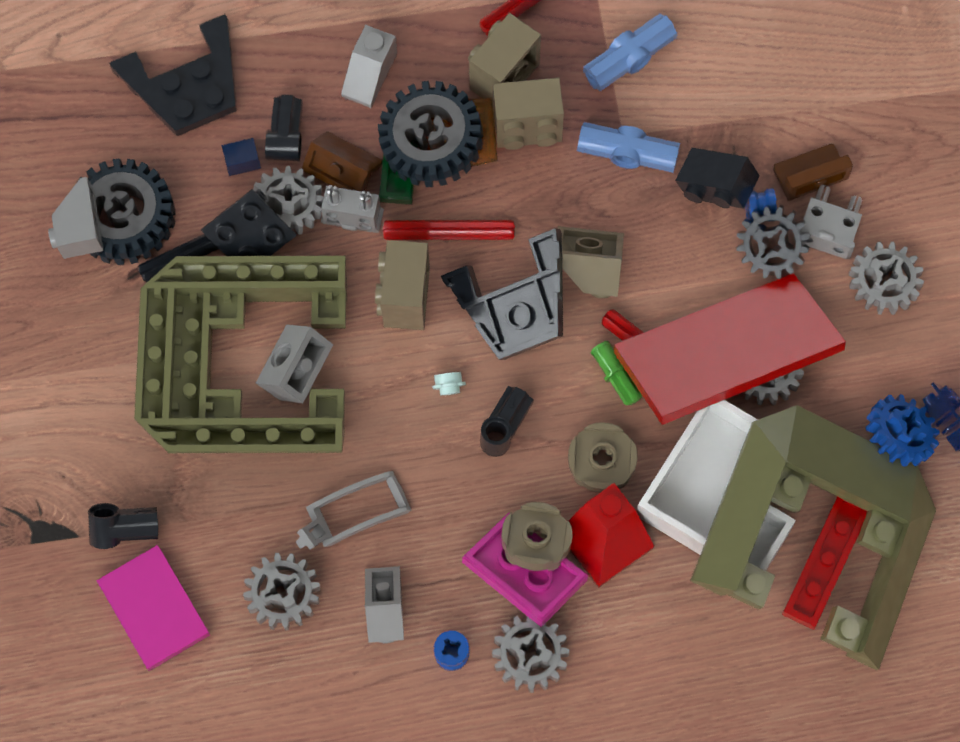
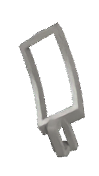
[296,471,411,550]

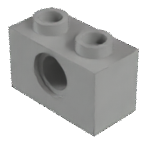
[256,325,334,403]

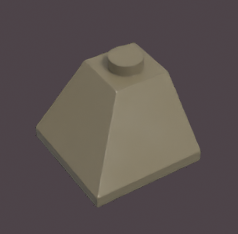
[558,226,624,298]

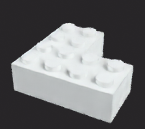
[636,400,796,571]

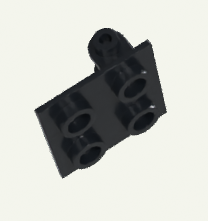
[201,189,297,256]

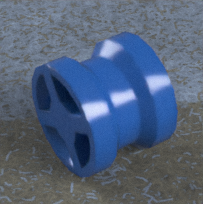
[745,188,777,222]
[434,631,469,671]

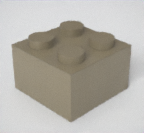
[468,13,541,105]
[493,78,564,150]
[375,240,430,330]

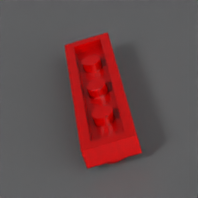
[782,497,867,630]

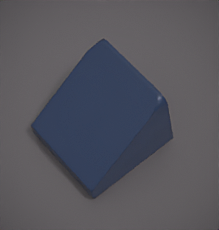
[222,138,261,176]

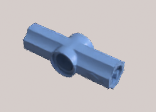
[583,13,677,91]
[577,122,680,173]

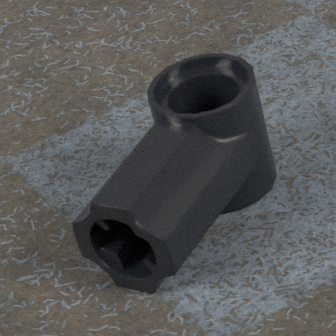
[265,94,303,162]
[480,386,534,457]
[88,503,158,549]

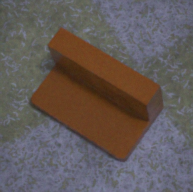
[301,132,383,192]
[773,144,853,201]

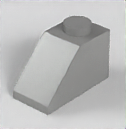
[341,25,397,108]
[48,177,104,259]
[365,566,404,643]

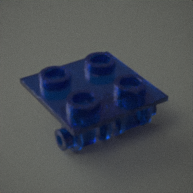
[922,382,960,452]

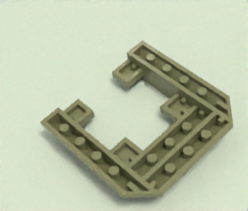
[134,256,347,453]
[690,405,936,670]

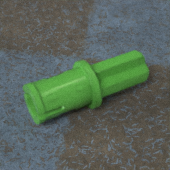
[590,341,642,405]

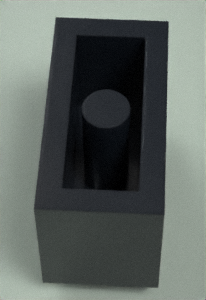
[675,148,760,209]

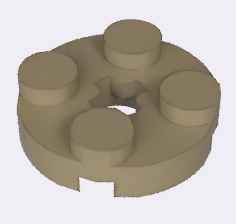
[568,422,638,492]
[501,502,572,571]

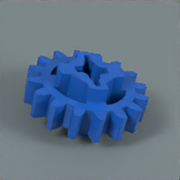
[866,394,940,467]

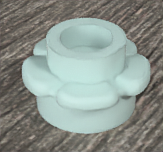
[432,372,466,396]

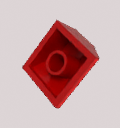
[568,483,655,588]

